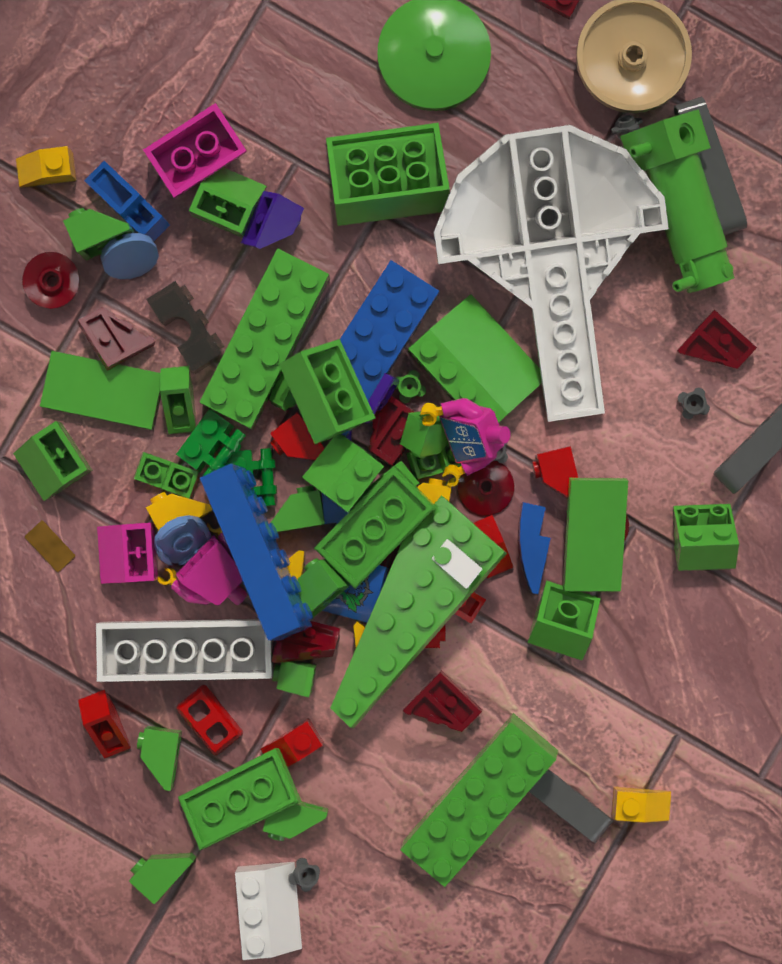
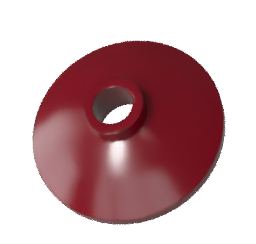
[22,252,80,309]
[458,461,515,515]

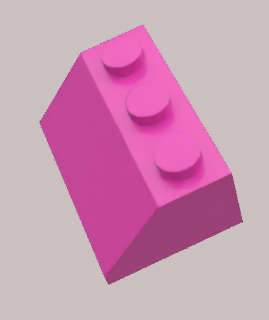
[143,103,247,199]

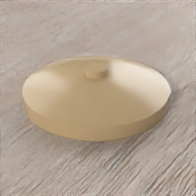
[576,0,692,113]

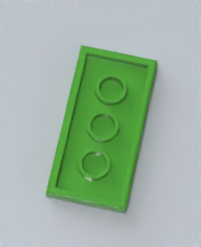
[40,351,160,430]
[314,466,436,589]
[563,478,628,591]
[178,748,301,850]

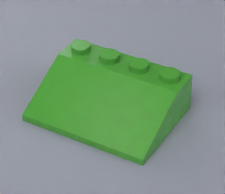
[326,123,450,226]
[408,294,542,423]

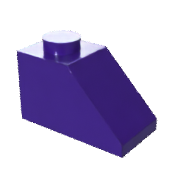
[241,191,304,249]

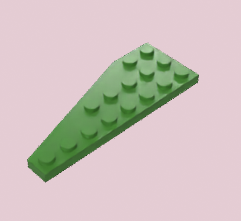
[330,495,507,728]

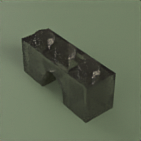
[146,281,225,374]

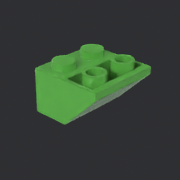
[189,167,267,238]
[13,421,93,502]
[673,504,739,571]

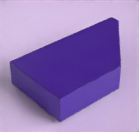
[365,373,399,424]

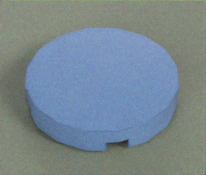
[100,233,159,279]
[154,515,211,565]

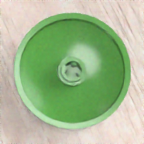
[377,0,491,111]

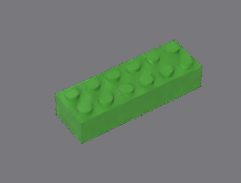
[199,248,330,430]
[400,713,558,887]

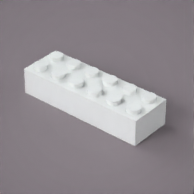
[96,619,274,682]

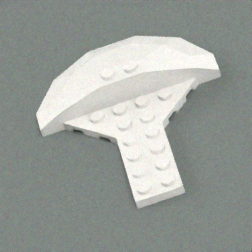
[434,125,668,422]

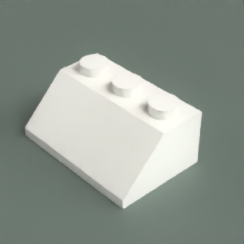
[235,862,302,960]

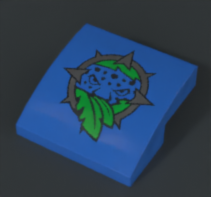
[322,565,389,623]

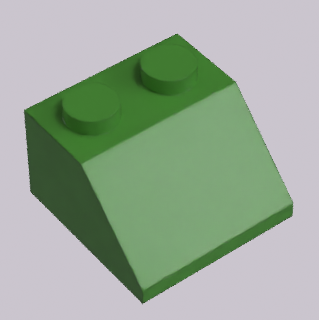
[63,208,136,261]
[302,434,384,513]
[527,580,601,661]

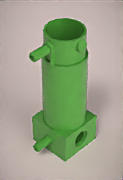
[620,109,735,293]

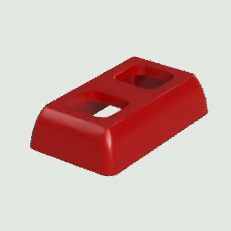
[176,685,243,756]

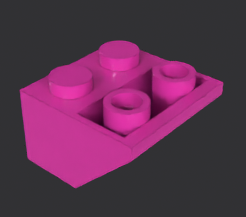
[97,523,158,584]

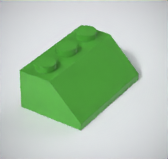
[279,339,375,444]

